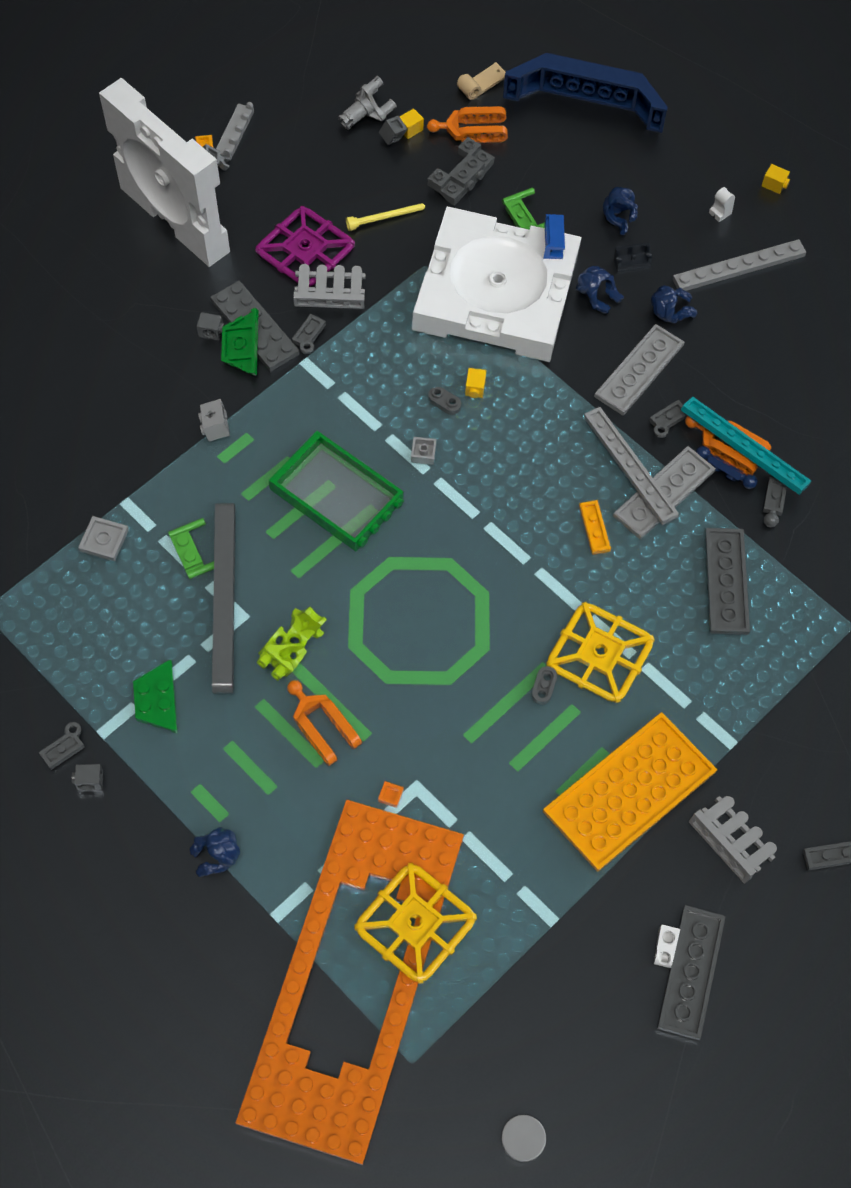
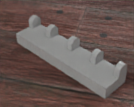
[216,102,254,161]

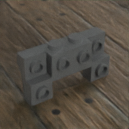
[427,137,494,206]

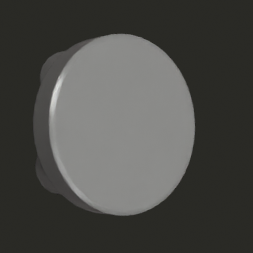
[501,1115,546,1162]

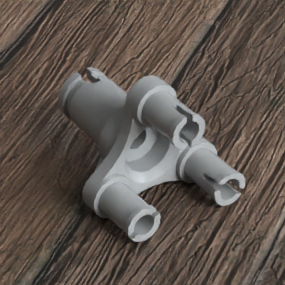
[338,76,397,130]

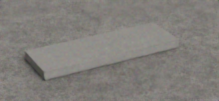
[594,324,685,416]
[613,446,716,540]

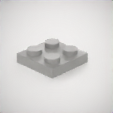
[78,516,129,561]

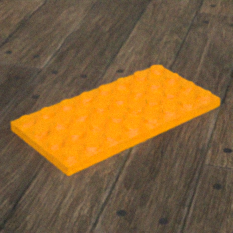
[542,712,718,872]

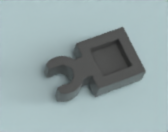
[203,144,230,170]

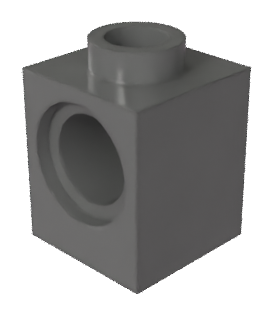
[379,115,407,145]
[197,312,225,340]
[72,764,103,791]

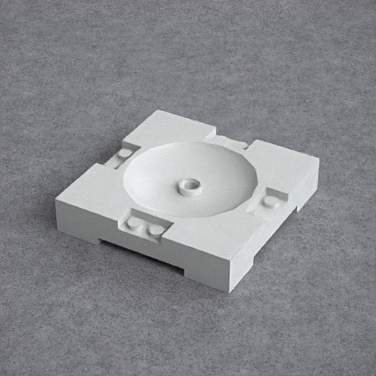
[99,78,230,267]
[412,206,582,362]

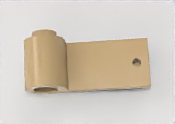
[457,62,506,100]

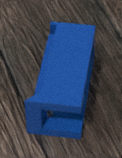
[543,214,565,259]

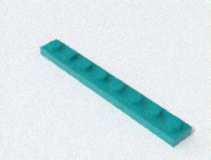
[681,397,811,495]

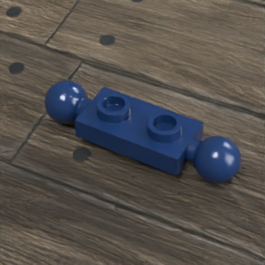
[696,446,758,489]

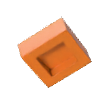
[378,781,404,808]

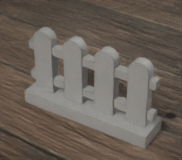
[294,264,366,309]
[689,796,777,884]

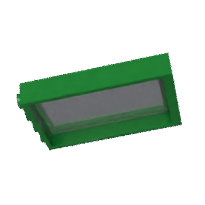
[269,431,404,552]

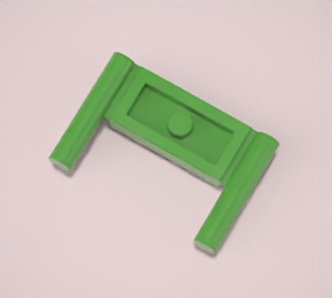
[502,187,545,230]
[168,518,214,579]

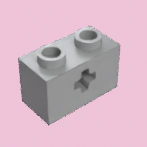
[198,399,230,442]

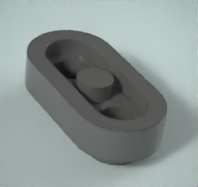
[428,387,461,415]
[532,666,557,705]

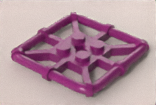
[255,206,355,287]

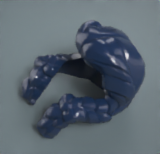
[603,187,638,235]
[576,266,624,314]
[651,285,697,324]
[189,827,240,877]

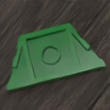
[221,308,259,376]
[133,660,178,733]

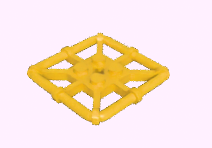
[546,602,655,703]
[354,863,477,984]

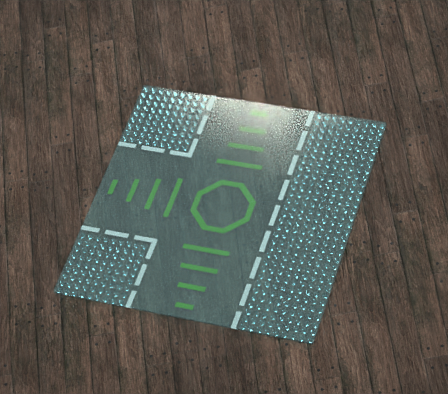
[0,266,851,1063]

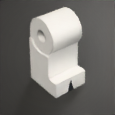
[709,187,735,222]
[653,925,680,968]

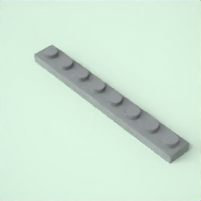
[672,239,806,291]
[584,407,679,525]

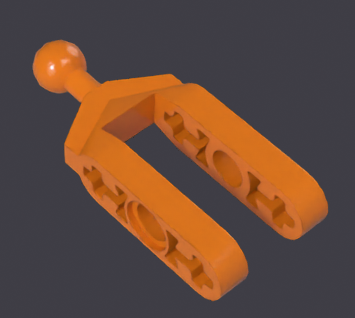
[427,106,508,143]
[685,416,771,475]
[287,680,362,766]

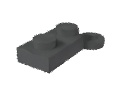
[292,314,326,354]
[649,400,688,438]
[39,722,85,770]

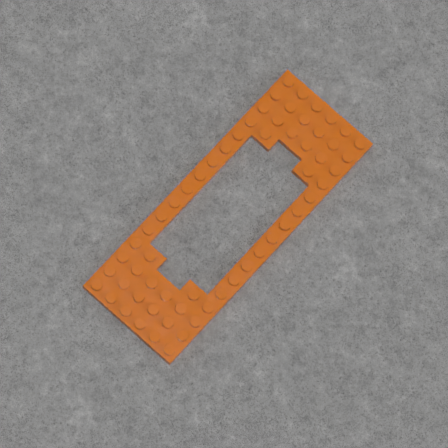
[236,799,464,1165]

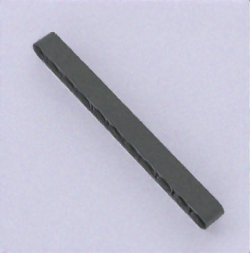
[212,503,235,694]

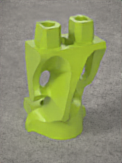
[256,606,327,681]

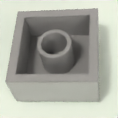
[411,437,436,465]

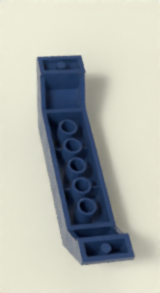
[503,53,668,133]

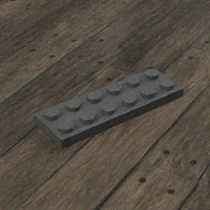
[210,280,300,372]
[705,528,750,635]
[657,905,726,1040]

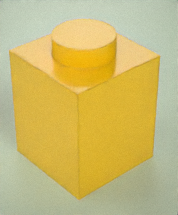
[400,108,424,139]
[762,164,790,194]
[465,368,487,398]

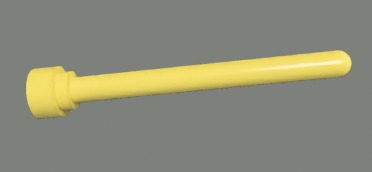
[346,203,425,231]

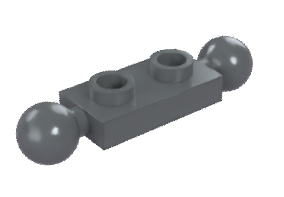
[763,477,787,528]

